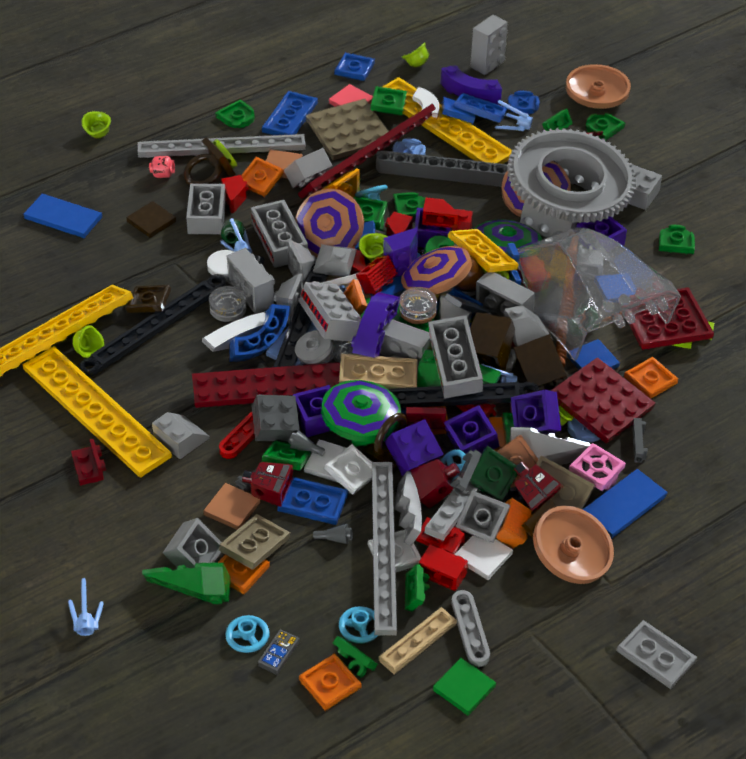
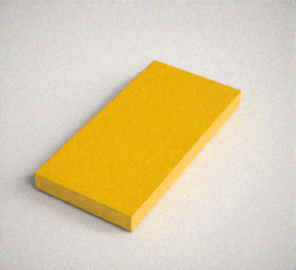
[448,229,519,273]

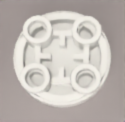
[207,250,235,282]

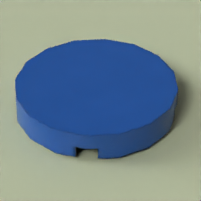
[507,91,540,114]

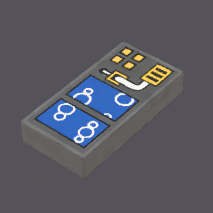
[258,629,299,675]

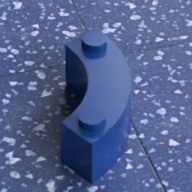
[229,304,290,362]

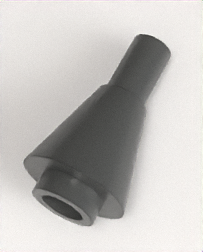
[288,430,325,456]
[313,524,352,545]

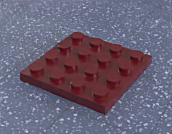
[619,287,714,350]
[551,357,656,444]

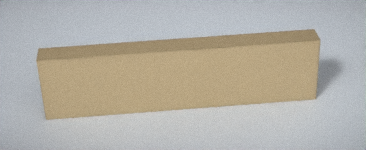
[379,607,457,674]

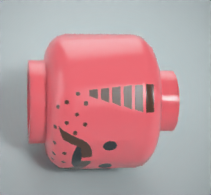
[149,156,175,178]

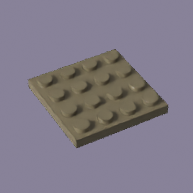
[306,99,393,160]

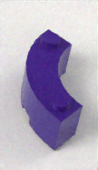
[441,65,502,105]
[351,292,400,358]

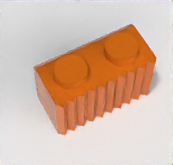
[496,498,532,549]

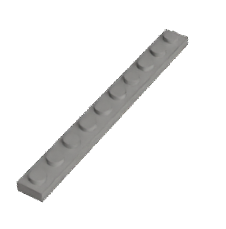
[138,134,305,158]
[372,462,397,635]

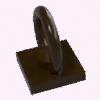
[184,137,236,185]
[362,413,407,474]

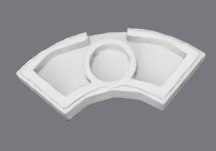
[412,87,439,118]

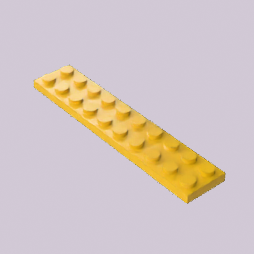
[383,77,512,164]
[0,285,133,377]
[23,346,172,478]

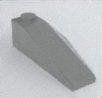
[509,427,590,465]

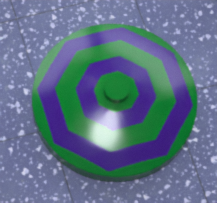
[474,219,542,260]
[321,380,401,442]

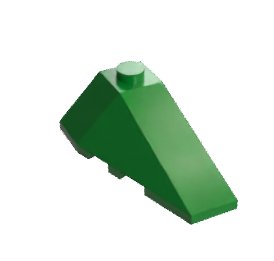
[417,350,501,387]
[142,563,231,604]

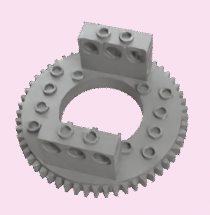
[507,128,636,246]

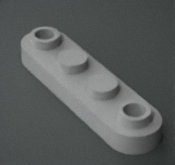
[452,590,490,667]

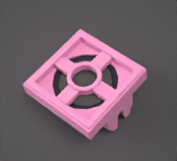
[569,443,626,491]

